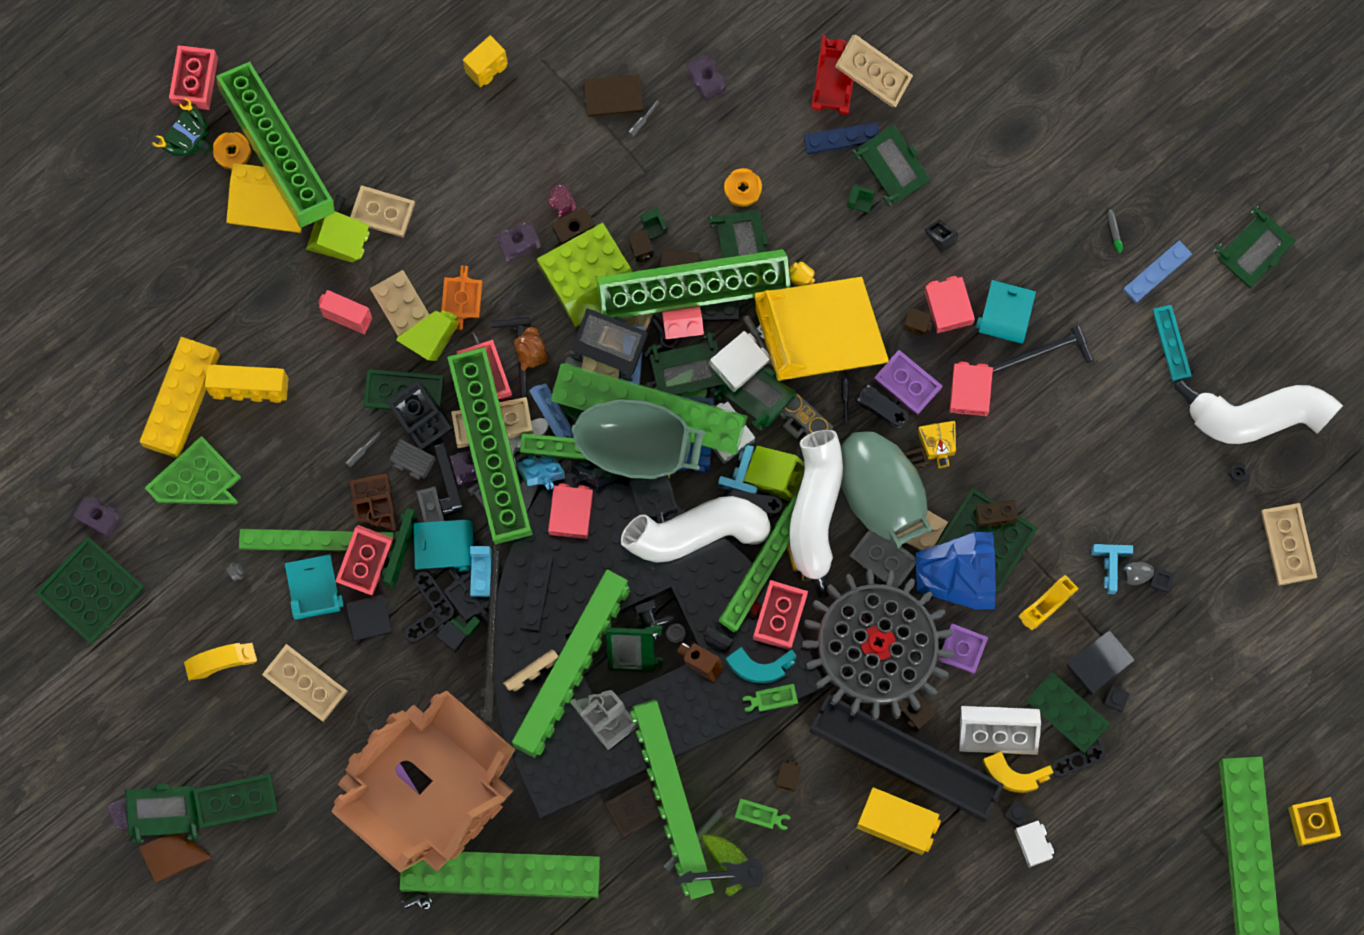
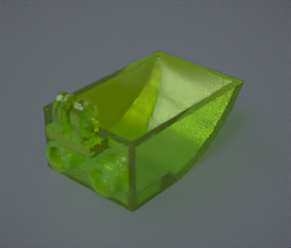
[699,835,748,896]

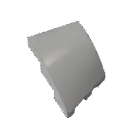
[570,690,638,750]

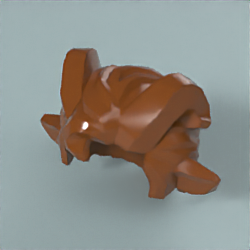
[514,327,548,371]

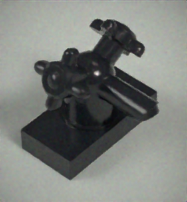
[635,600,675,641]

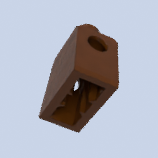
[677,643,724,683]

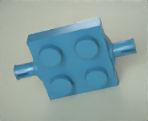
[517,455,565,490]

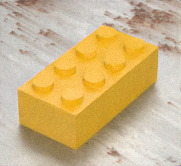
[205,365,289,403]

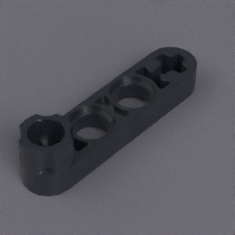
[434,440,463,516]

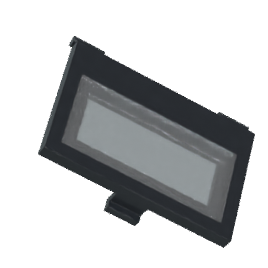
[571,308,649,382]

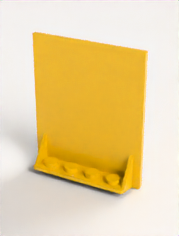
[754,277,889,381]

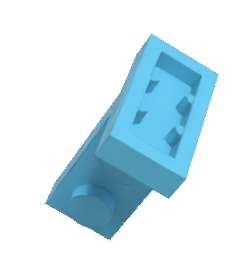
[718,445,757,494]
[1092,544,1133,594]
[470,546,494,597]

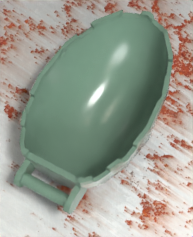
[572,400,706,479]
[841,431,932,549]

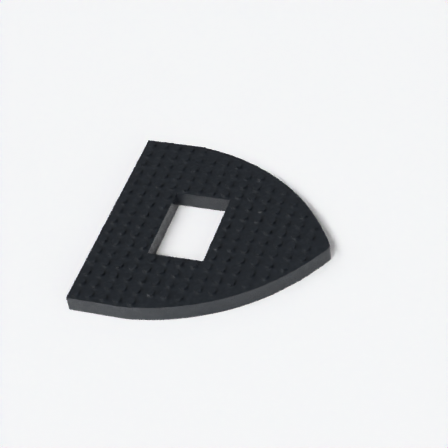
[492,473,826,820]

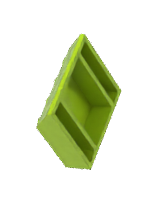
[537,223,632,328]

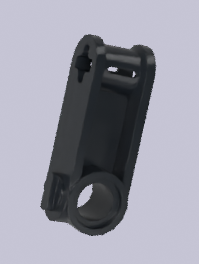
[854,384,908,429]
[726,490,782,517]

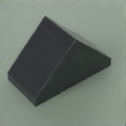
[924,219,959,253]

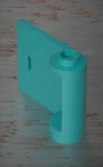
[976,280,1036,344]
[414,520,473,572]
[285,555,344,620]

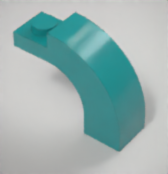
[725,647,796,684]

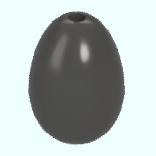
[1122,562,1154,585]

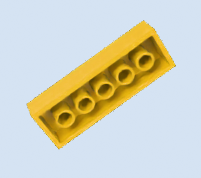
[140,337,220,458]

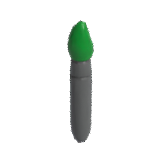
[1108,209,1123,253]

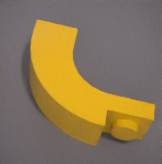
[1018,575,1078,630]
[184,643,257,680]
[982,751,1053,793]

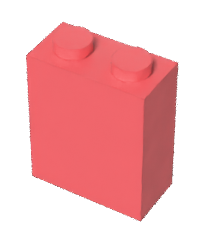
[925,276,975,333]
[318,290,372,335]
[662,306,704,339]
[949,362,993,416]
[548,484,593,539]

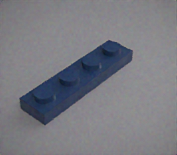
[804,122,880,154]

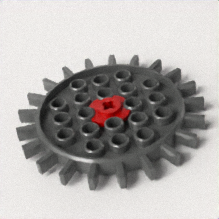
[801,569,954,720]

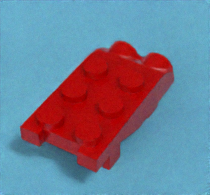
[811,35,853,115]

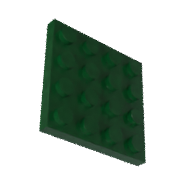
[937,488,1038,594]
[35,537,145,645]

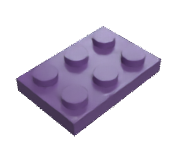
[874,350,943,416]

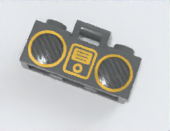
[778,389,834,439]

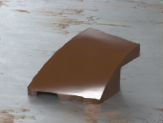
[350,473,397,531]
[139,834,212,883]

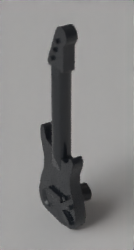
[674,858,762,887]

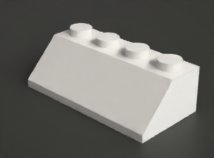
[959,706,1041,755]

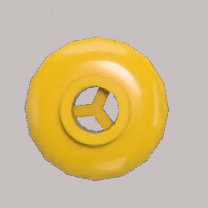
[789,262,815,287]

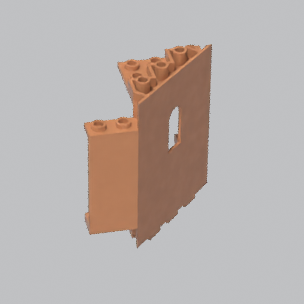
[331,691,515,872]

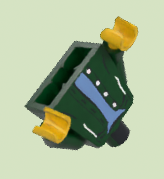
[152,97,212,156]

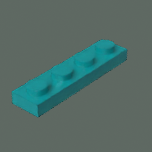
[1152,305,1192,382]

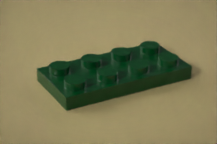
[363,369,444,410]
[381,508,417,590]
[1026,672,1111,753]
[193,773,278,829]

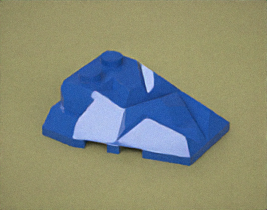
[916,531,996,610]

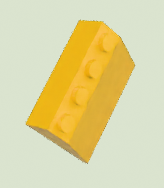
[226,163,302,233]

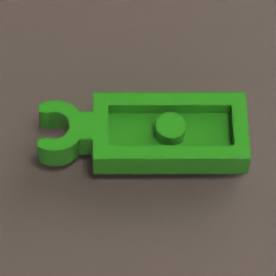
[742,684,798,712]
[735,798,790,830]

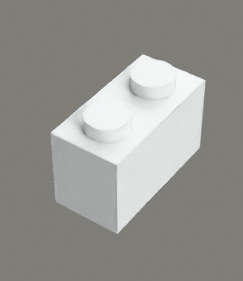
[1014,821,1054,868]

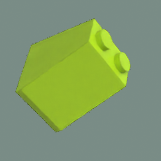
[306,211,370,263]
[396,310,460,361]
[743,446,805,501]

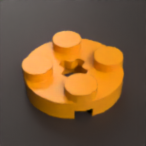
[213,132,251,170]
[724,168,762,207]

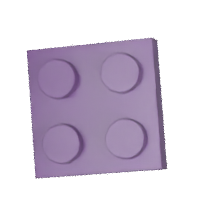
[938,624,988,674]

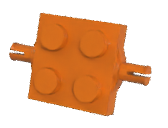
[441,265,483,330]

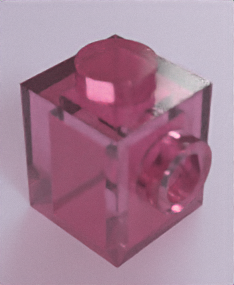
[548,184,576,217]

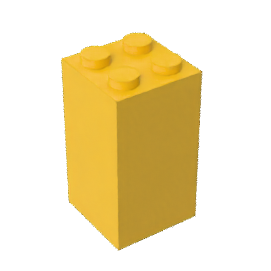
[857,788,941,855]

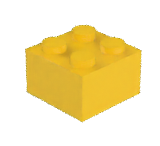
[463,35,508,88]
[1288,797,1341,846]

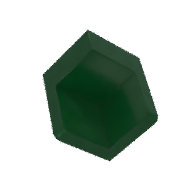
[847,184,875,213]
[640,208,667,240]
[450,614,481,639]

